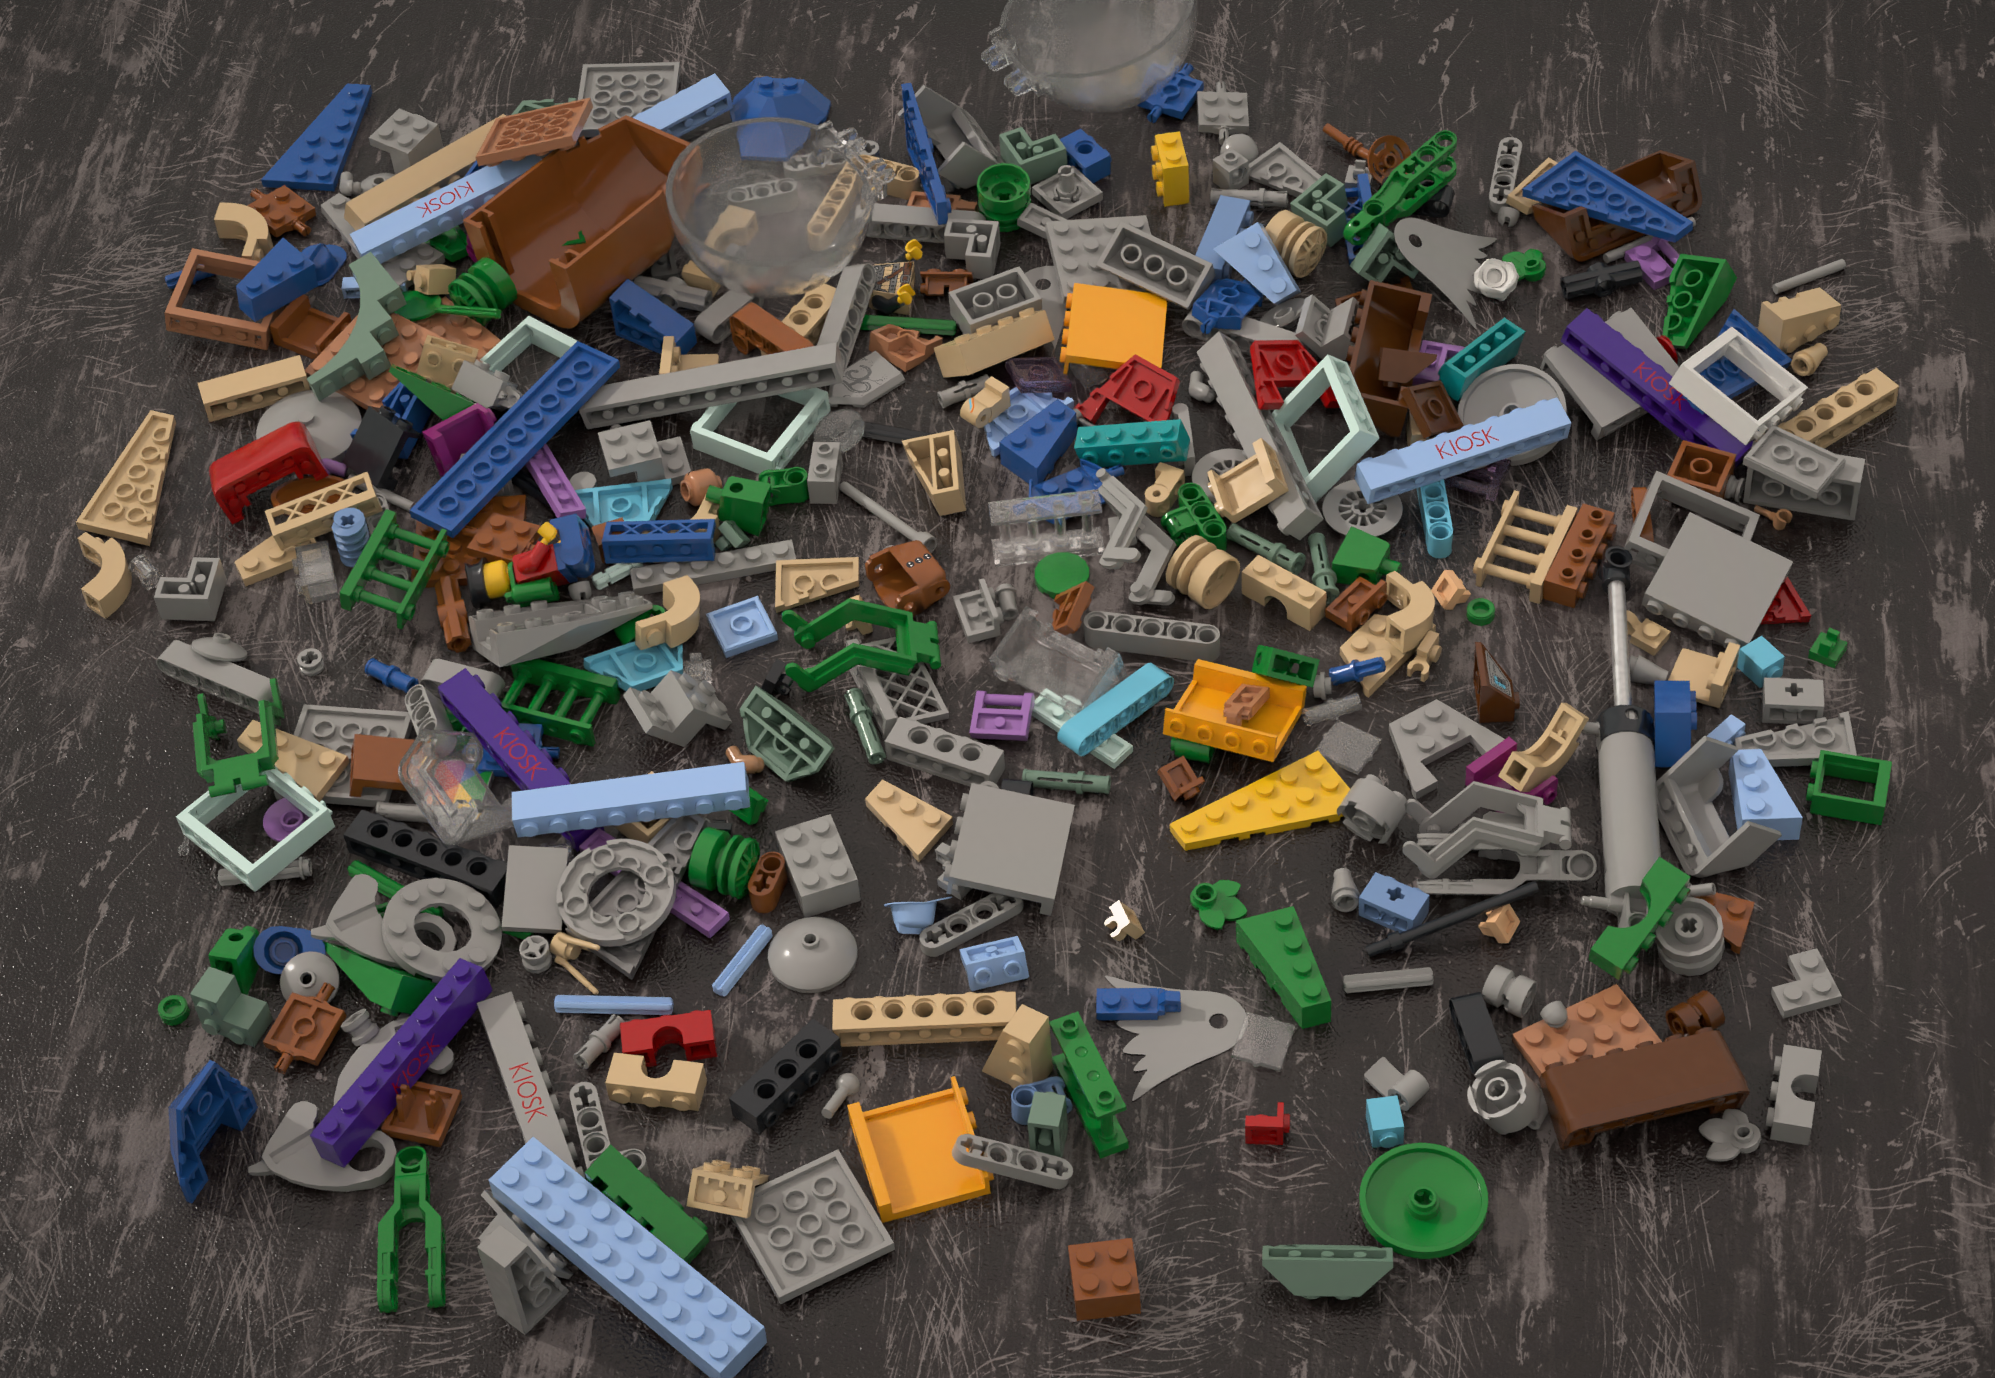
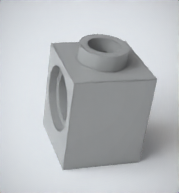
[1213,148,1249,190]

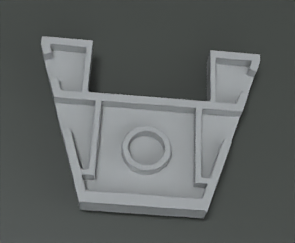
[1389,699,1505,799]

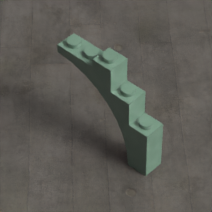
[307,252,407,401]

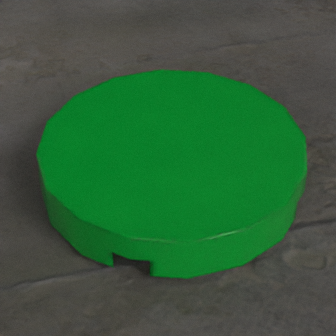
[1035,552,1090,599]

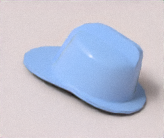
[884,896,952,934]

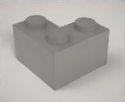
[944,218,1001,279]
[154,557,227,621]

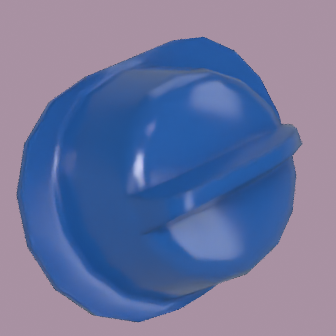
[301,243,347,286]
[254,926,326,976]

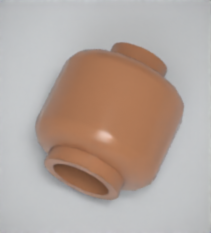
[680,468,722,506]

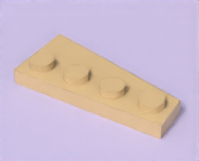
[237,720,350,802]

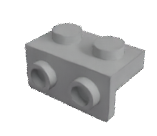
[953,578,1004,644]

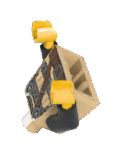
[869,239,922,315]

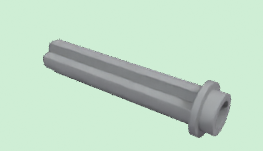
[218,856,312,886]

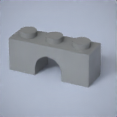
[1766,1044,1822,1145]

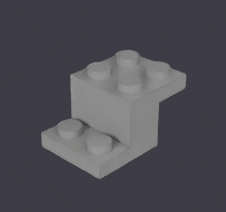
[369,108,444,175]
[1295,294,1363,361]
[598,420,691,486]
[623,670,732,747]

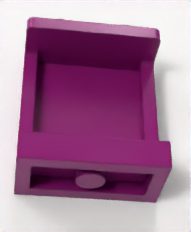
[423,403,496,478]
[1465,737,1558,813]

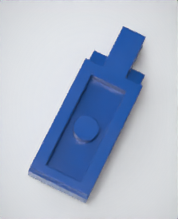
[1096,988,1181,1020]

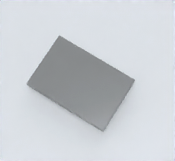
[1743,425,1846,499]
[502,845,568,934]

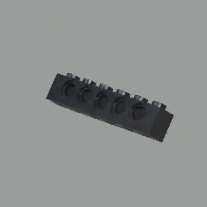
[343,810,507,909]

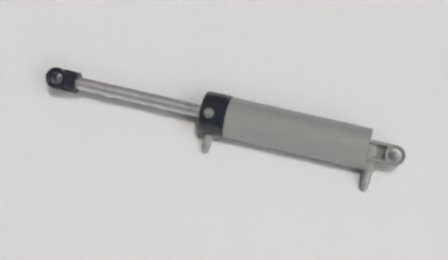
[1580,546,1661,928]

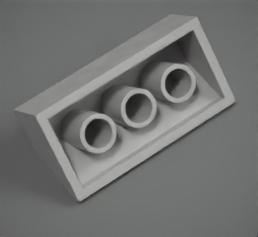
[1096,221,1215,310]

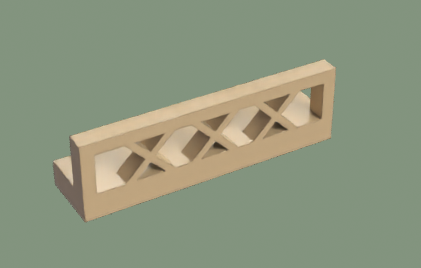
[265,472,383,550]

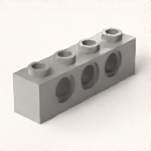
[885,717,1005,787]

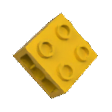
[1151,131,1189,207]

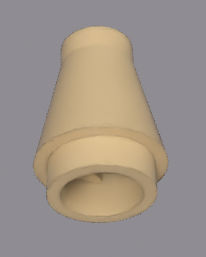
[1791,343,1828,376]

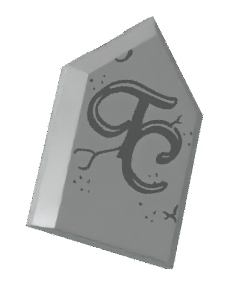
[828,351,905,408]

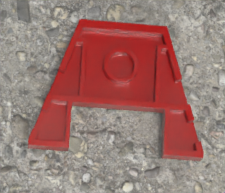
[1250,340,1340,410]
[1073,354,1180,424]

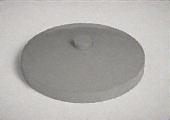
[1458,364,1567,466]
[256,390,362,473]

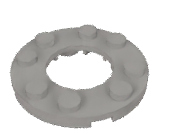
[557,839,676,947]
[382,878,502,983]

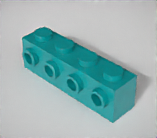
[1438,317,1526,402]
[1074,419,1190,467]

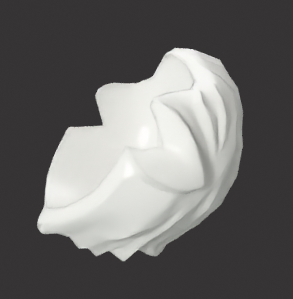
[1474,258,1519,301]

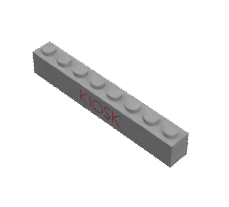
[477,992,586,1179]

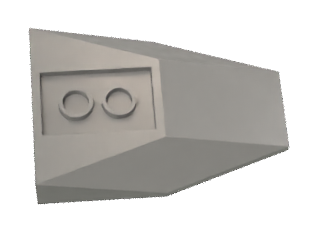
[469,591,653,667]

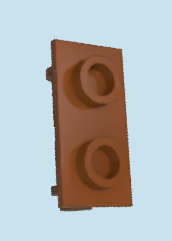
[920,269,974,296]

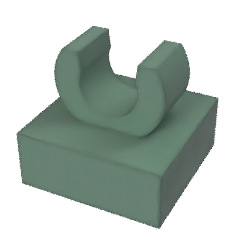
[715,520,751,551]

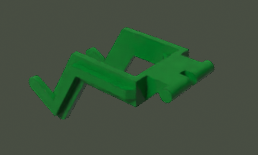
[782,598,941,692]
[193,678,285,798]

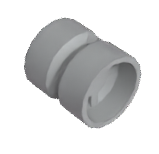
[1482,965,1538,1018]

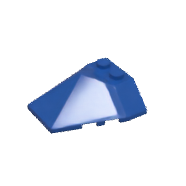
[730,76,831,161]
[168,1060,258,1204]

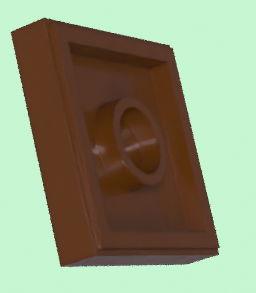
[1401,380,1464,440]

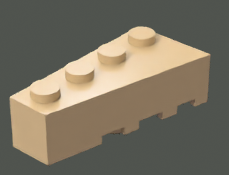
[934,307,1055,378]

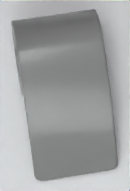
[1364,1057,1430,1111]

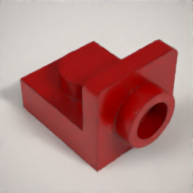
[1245,1102,1290,1145]

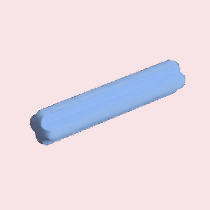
[712,925,773,997]

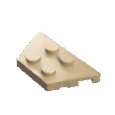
[1340,614,1436,698]

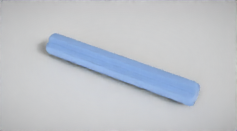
[554,995,674,1015]

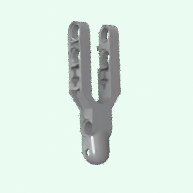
[1417,833,1597,895]

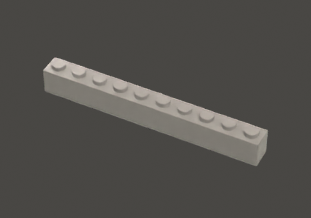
[1197,331,1323,540]
[579,342,844,429]

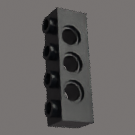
[729,1019,843,1135]

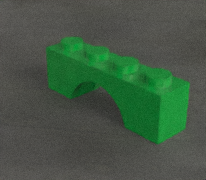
[1588,856,1691,980]

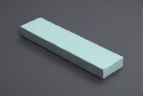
[1032,690,1133,769]

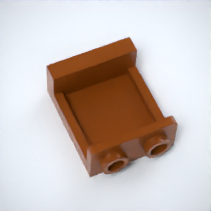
[269,294,352,360]
[349,734,428,802]

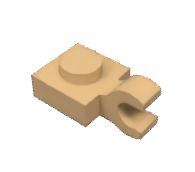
[1626,610,1671,656]
[1407,630,1442,682]

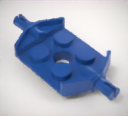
[1192,278,1263,334]
[1012,458,1124,524]

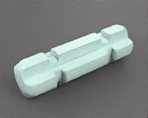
[592,563,643,590]

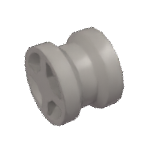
[519,936,552,973]
[341,1009,380,1046]

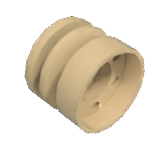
[1265,210,1327,278]
[1166,535,1240,609]

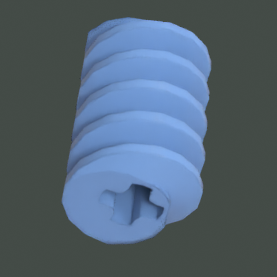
[332,508,370,567]

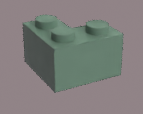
[999,127,1067,184]
[1290,173,1348,247]
[1349,223,1419,282]
[190,967,273,1047]

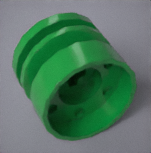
[977,163,1031,232]
[448,257,517,326]
[688,827,760,899]

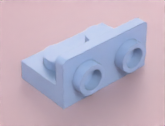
[959,936,1029,991]

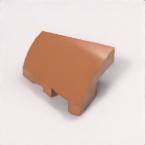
[869,324,943,372]

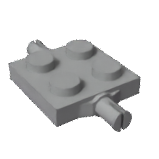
[1197,81,1249,145]

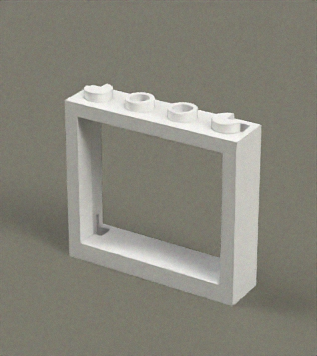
[1669,327,1808,445]

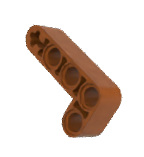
[730,302,814,355]

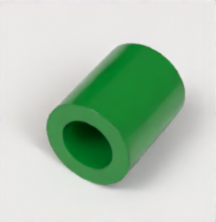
[1170,737,1215,763]

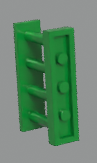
[339,509,450,629]
[501,659,621,747]
[1049,1011,1129,1159]

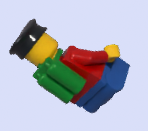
[465,514,595,609]

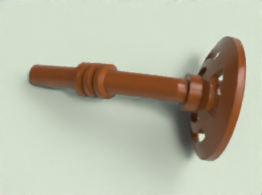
[1323,123,1411,184]

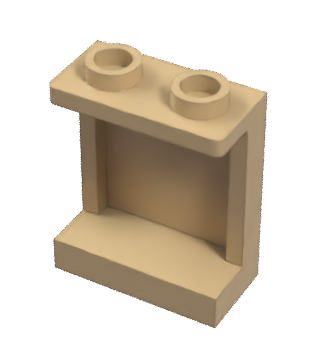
[1207,438,1289,523]

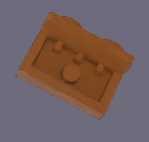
[1325,576,1388,632]

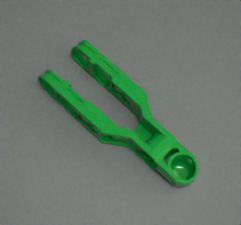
[1343,130,1457,246]
[377,1146,446,1313]

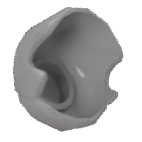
[1220,134,1259,163]

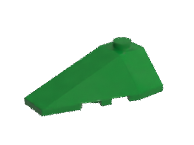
[1662,254,1737,349]
[389,364,488,421]
[323,941,438,1017]

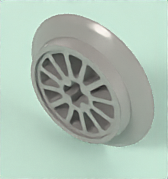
[1192,449,1247,503]
[1322,480,1403,537]

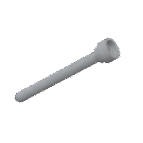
[839,482,937,553]

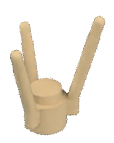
[550,932,600,995]

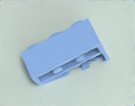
[1213,222,1301,305]
[1728,749,1803,840]

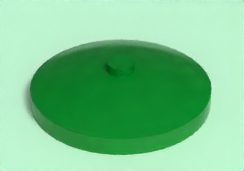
[1359,1143,1488,1259]

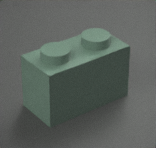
[1027,1091,1068,1158]

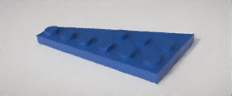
[901,83,952,225]

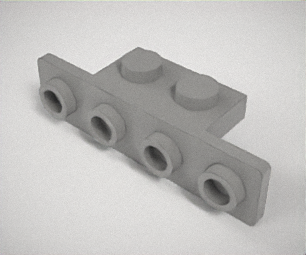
[478,1190,573,1279]

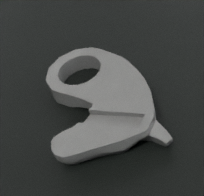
[311,874,456,969]
[334,1013,454,1130]
[248,1101,397,1192]

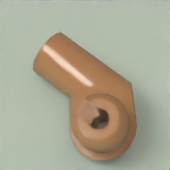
[725,746,765,774]

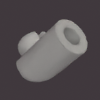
[340,171,361,196]
[1188,371,1215,403]

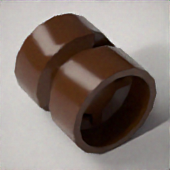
[1665,990,1725,1037]

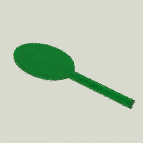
[394,291,502,322]

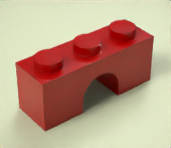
[620,1010,717,1067]

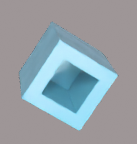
[1737,636,1785,688]
[1366,1095,1404,1148]

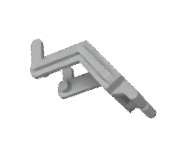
[1096,468,1176,605]
[1403,781,1571,879]

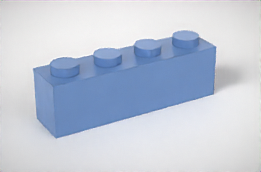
[1195,195,1254,285]

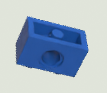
[1060,129,1112,183]

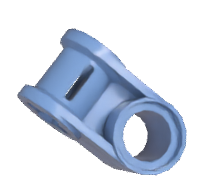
[1011,1076,1073,1125]

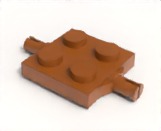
[247,185,316,237]
[461,512,541,564]
[263,982,347,1075]

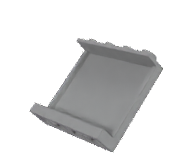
[1540,308,1679,441]
[1641,512,1793,648]
[943,783,1075,916]

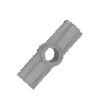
[634,275,713,312]

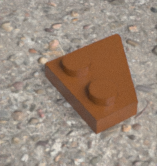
[1051,581,1094,638]
[1694,892,1755,954]

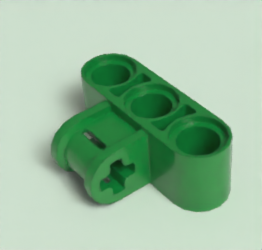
[1160,483,1227,551]

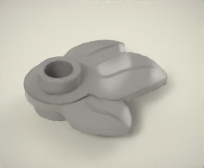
[1699,1109,1761,1161]

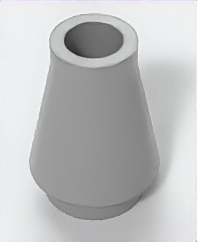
[1629,655,1669,685]
[1331,868,1360,912]

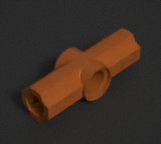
[434,576,472,653]

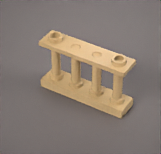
[1473,490,1578,604]

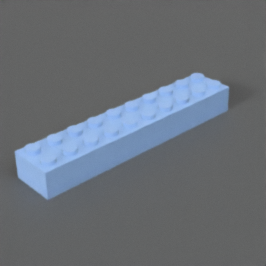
[489,1137,767,1378]

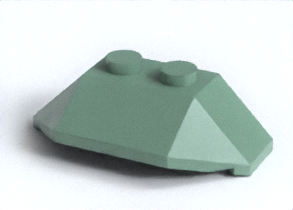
[740,686,835,782]
[1262,1244,1393,1300]

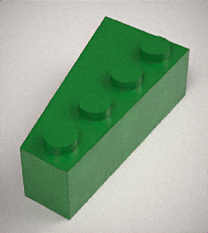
[1236,906,1331,1029]
[585,1144,709,1264]

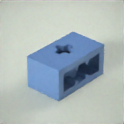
[1359,872,1429,933]

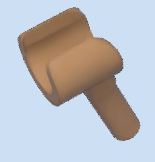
[1754,505,1792,530]

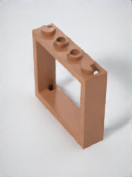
[164,248,285,350]

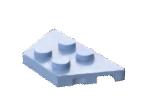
[984,384,1074,457]

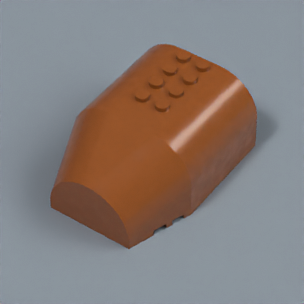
[463,115,700,329]

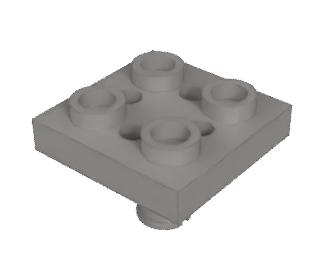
[1032,165,1103,219]

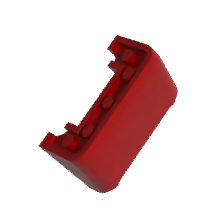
[209,422,329,525]

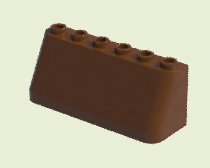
[1532,150,1702,262]
[1346,280,1432,438]
[1539,1027,1750,1150]

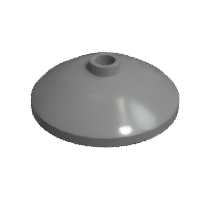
[768,917,858,993]

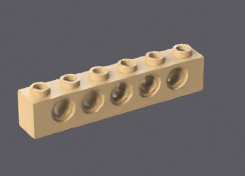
[1756,368,1899,448]
[832,991,1017,1047]

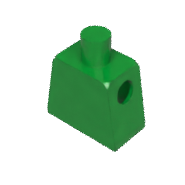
[705,476,771,537]
[1332,526,1402,585]
[1252,645,1320,687]
[208,926,259,995]

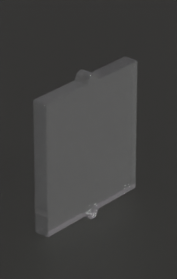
[1314,720,1382,775]
[1231,1012,1296,1071]

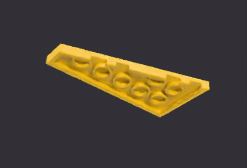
[1170,751,1350,851]

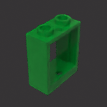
[1806,750,1892,825]

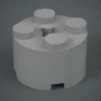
[1337,774,1407,844]
[1467,1060,1541,1135]

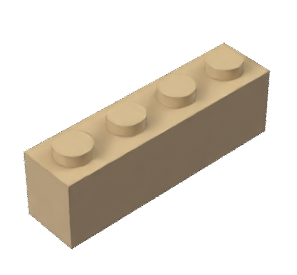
[198,355,310,422]

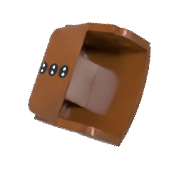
[865,540,951,617]

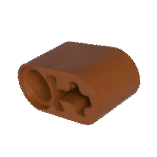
[748,852,788,913]

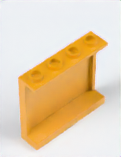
[1059,283,1167,374]
[1163,659,1307,762]
[847,1076,994,1223]

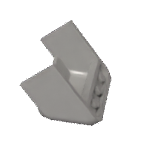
[897,85,1005,189]
[1656,736,1782,878]

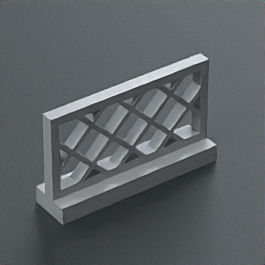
[846,637,949,739]

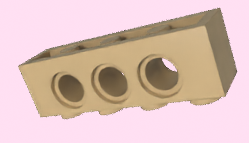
[760,281,836,356]

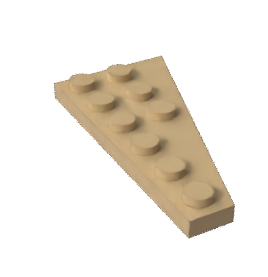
[76,410,176,546]

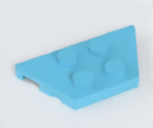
[575,479,673,529]
[583,641,683,691]

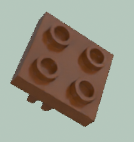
[381,1081,462,1147]

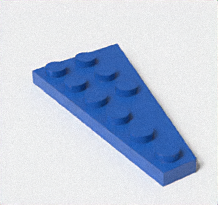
[261,84,372,191]
[1522,151,1693,243]
[1683,309,1792,415]

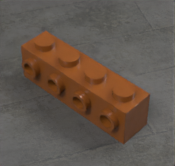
[1543,503,1617,608]

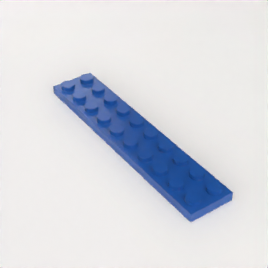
[409,341,620,538]

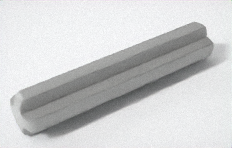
[1343,967,1434,993]

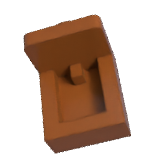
[1157,756,1205,801]

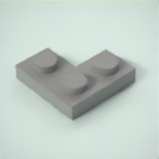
[1771,948,1842,1018]

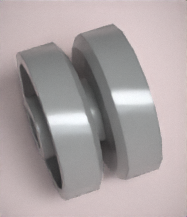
[1655,897,1725,976]

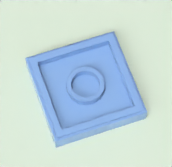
[706,596,778,658]

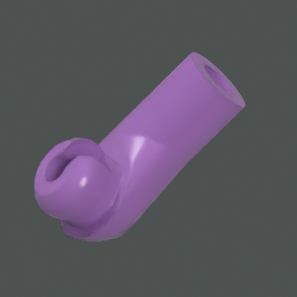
[308,458,348,477]

